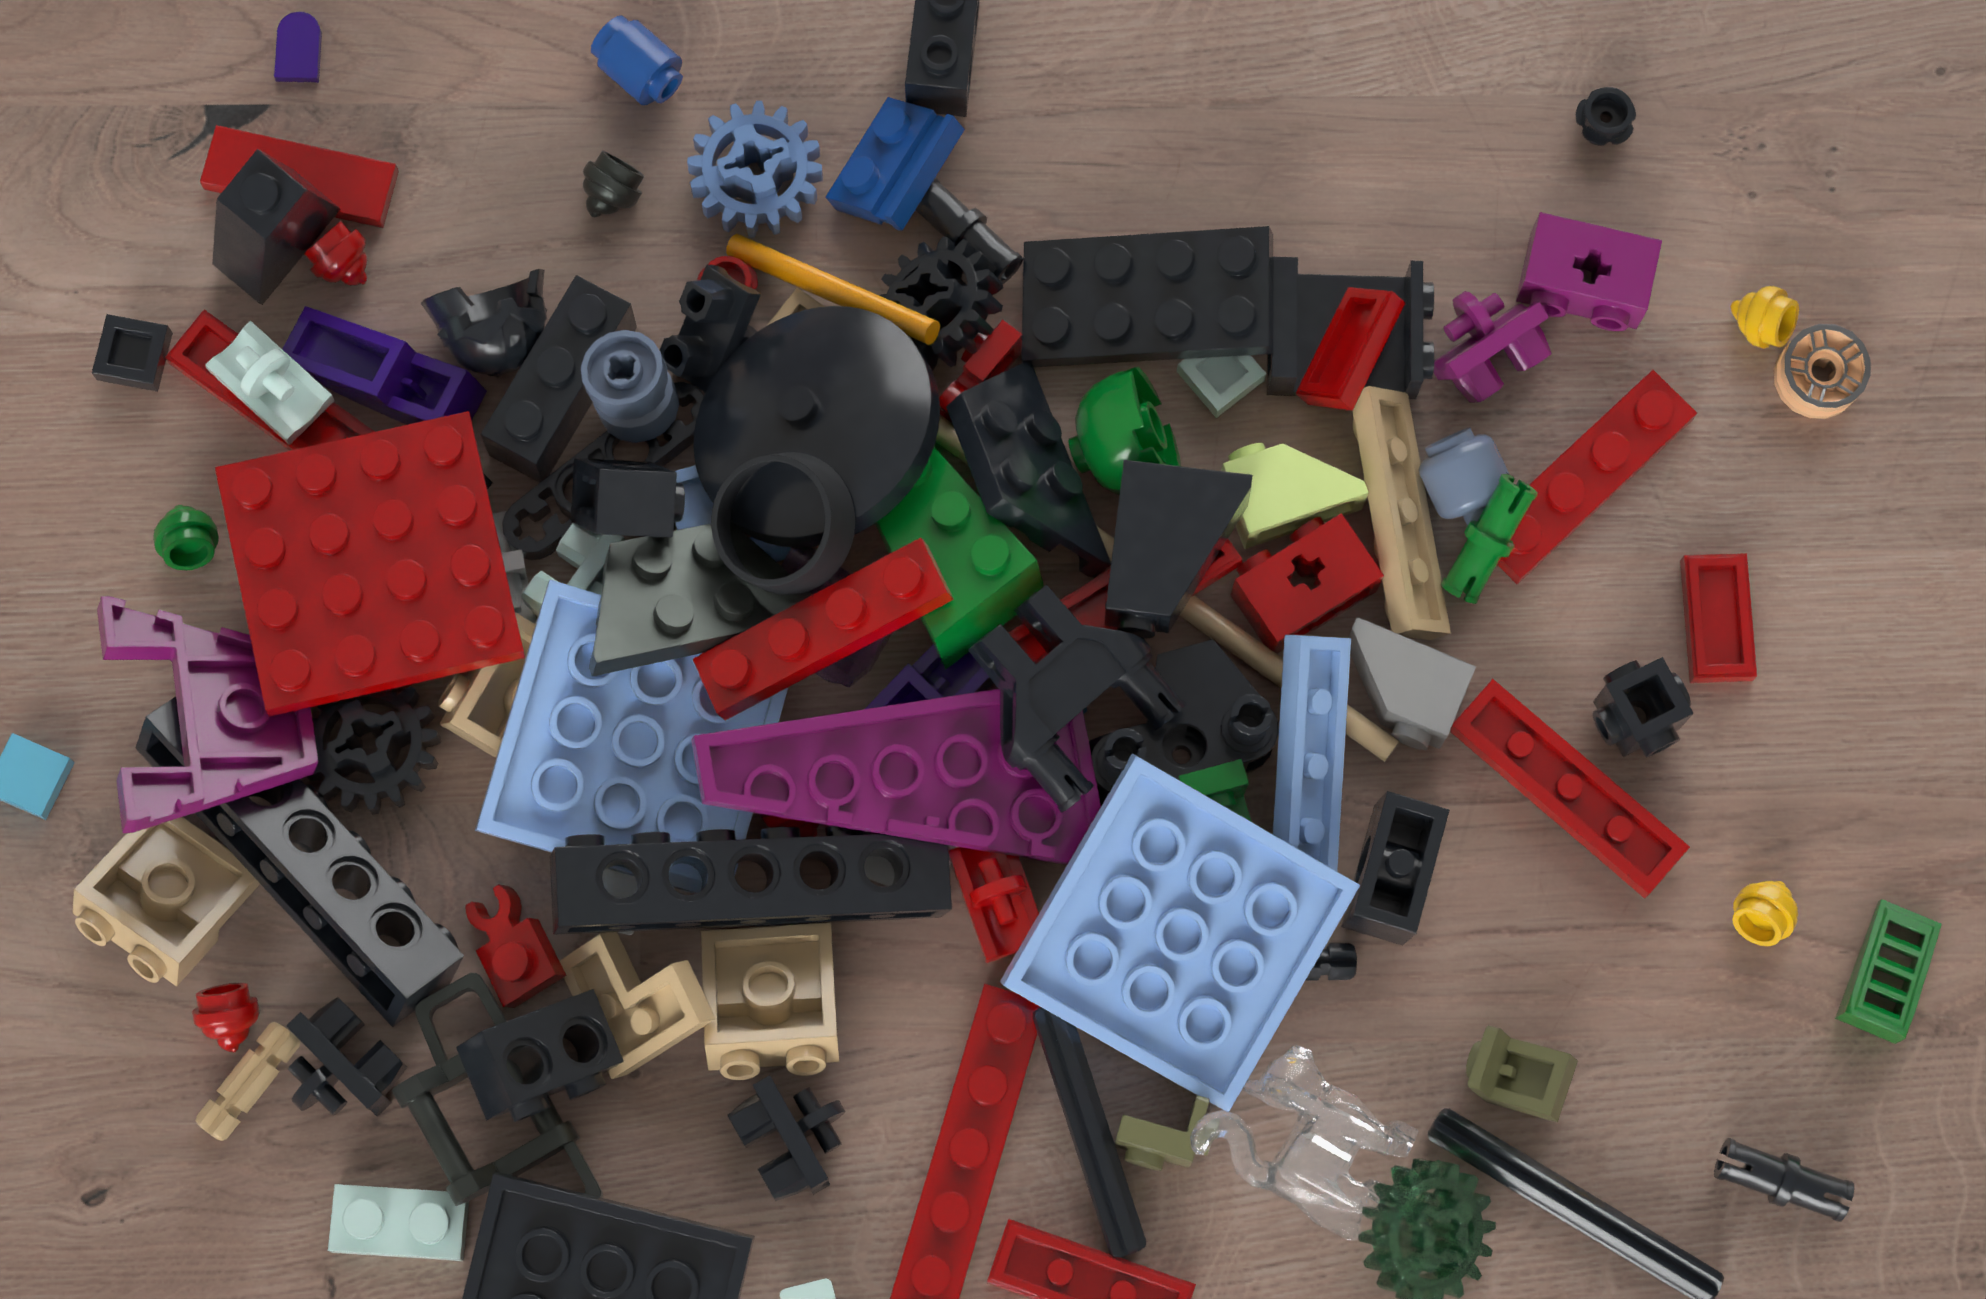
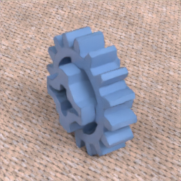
[687,101,823,238]

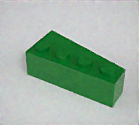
[875,447,1044,670]

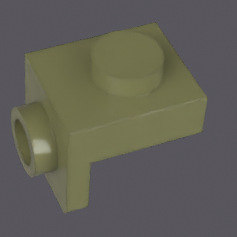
[1466,1025,1578,1122]
[1114,1095,1217,1171]

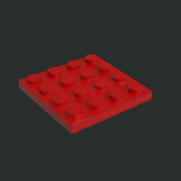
[215,411,526,717]

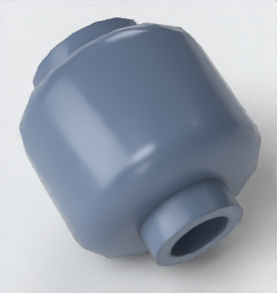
[1419,427,1510,526]

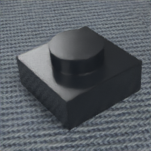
[92,314,173,392]

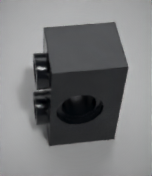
[1341,791,1450,946]

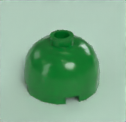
[1068,367,1181,495]

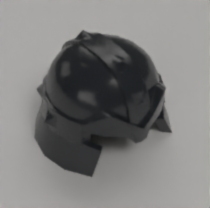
[421,269,547,378]

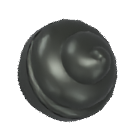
[583,151,645,218]

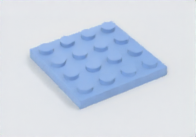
[475,580,788,894]
[1000,753,1360,1113]

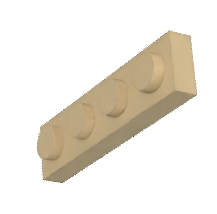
[1353,386,1451,640]

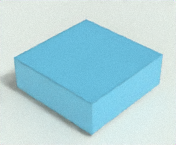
[0,733,75,820]

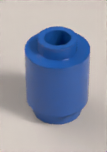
[591,15,683,105]

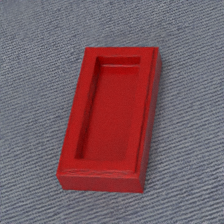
[1296,287,1405,411]
[1680,553,1757,683]

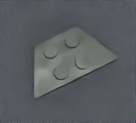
[589,522,813,676]

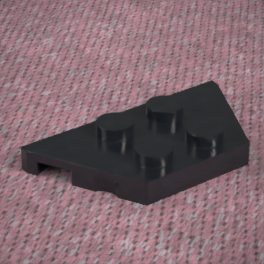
[946,362,1111,578]

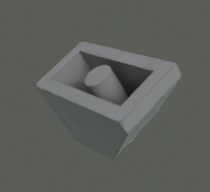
[1348,617,1476,750]

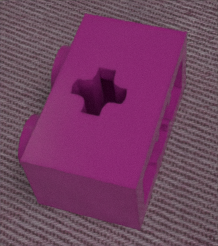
[1516,212,1662,331]

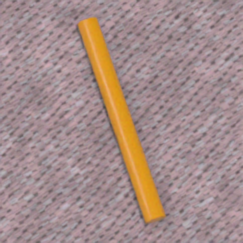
[726,234,940,345]

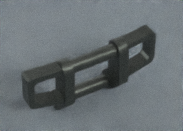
[392,973,603,1206]

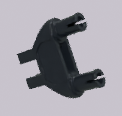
[968,585,1187,813]

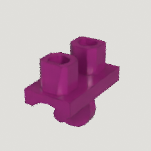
[1433,291,1552,403]

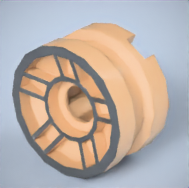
[1774,324,1871,419]

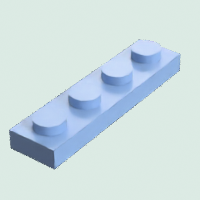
[1273,635,1351,871]

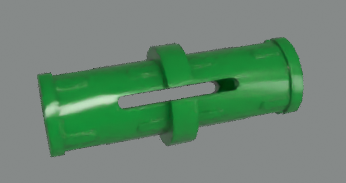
[1441,474,1538,604]

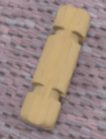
[196,1022,300,1141]

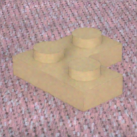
[560,932,716,1079]

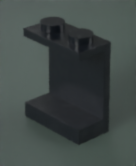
[1267,257,1434,399]

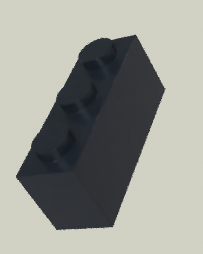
[480,275,637,483]

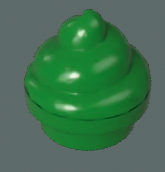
[153,505,219,571]

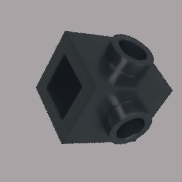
[1593,657,1694,758]

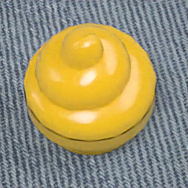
[1730,285,1799,349]
[1732,881,1798,946]

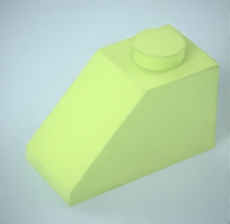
[1221,443,1369,549]

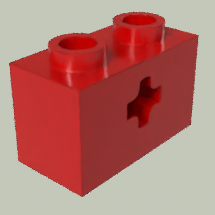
[1230,513,1384,654]

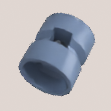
[581,330,679,443]

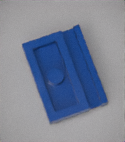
[825,97,965,231]

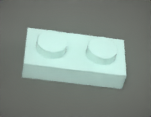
[328,1184,469,1261]

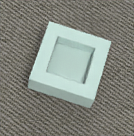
[1176,355,1266,418]

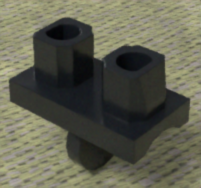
[659,265,761,393]
[286,997,407,1117]
[727,1075,846,1201]

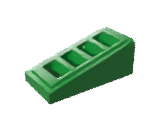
[1835,899,1942,1044]

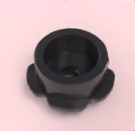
[1575,87,1636,146]

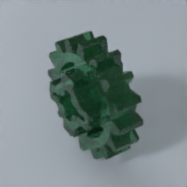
[1358,1158,1496,1299]

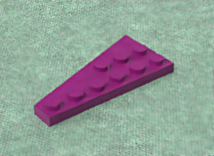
[691,689,1101,865]

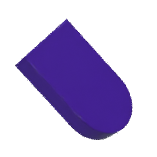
[274,12,322,83]

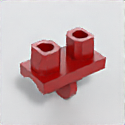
[948,847,1039,963]

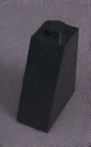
[212,149,341,305]
[1104,460,1253,639]

